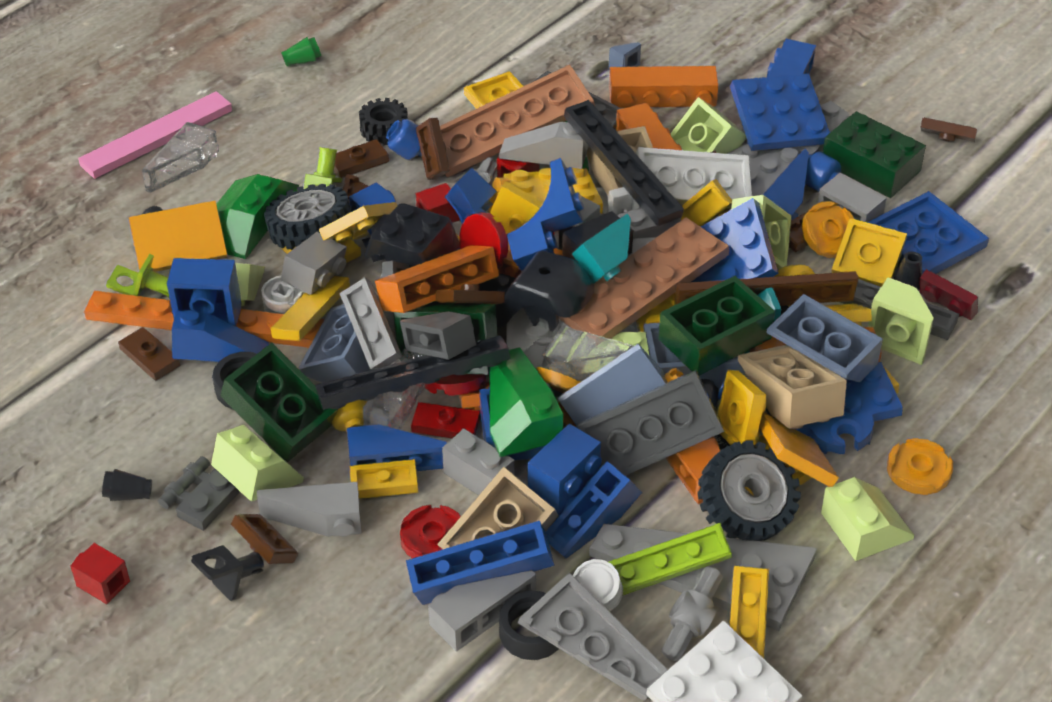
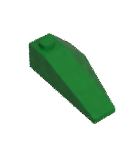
[490,347,563,457]

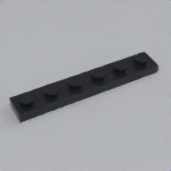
[564,100,684,227]
[315,336,511,410]

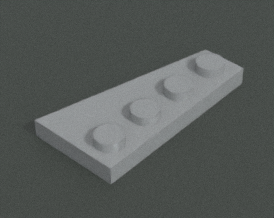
[518,573,668,701]

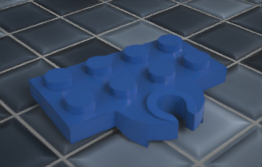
[766,362,903,454]

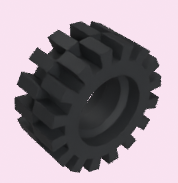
[359,98,408,145]

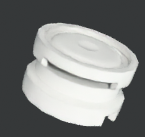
[261,276,304,314]
[573,559,623,612]

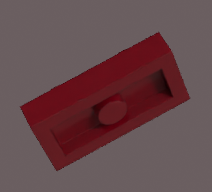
[920,269,978,320]

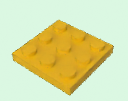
[504,168,603,214]

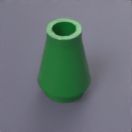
[281,37,321,67]

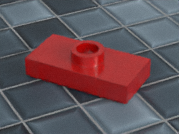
[411,402,480,438]

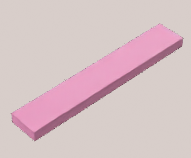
[78,91,232,179]

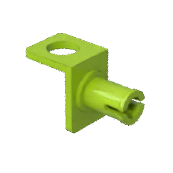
[303,147,343,189]
[106,254,169,297]

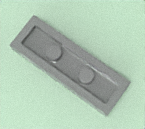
[339,277,402,370]

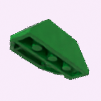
[216,174,300,259]

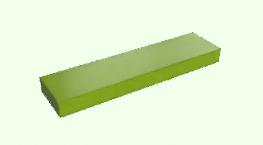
[608,523,733,596]

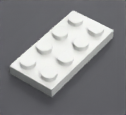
[636,147,752,209]

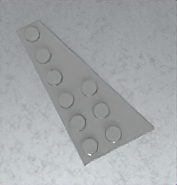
[727,100,849,196]
[589,524,817,631]

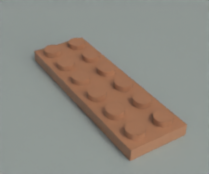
[440,65,595,178]
[559,217,729,347]

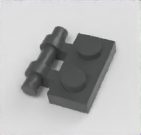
[158,456,240,531]

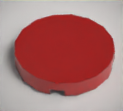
[459,212,508,269]
[424,374,486,396]
[400,505,461,559]

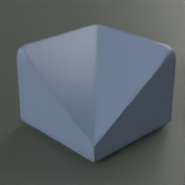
[609,42,641,69]

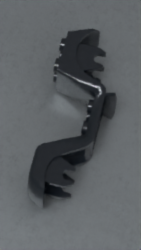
[364,203,594,332]

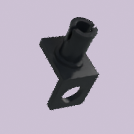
[191,545,264,601]

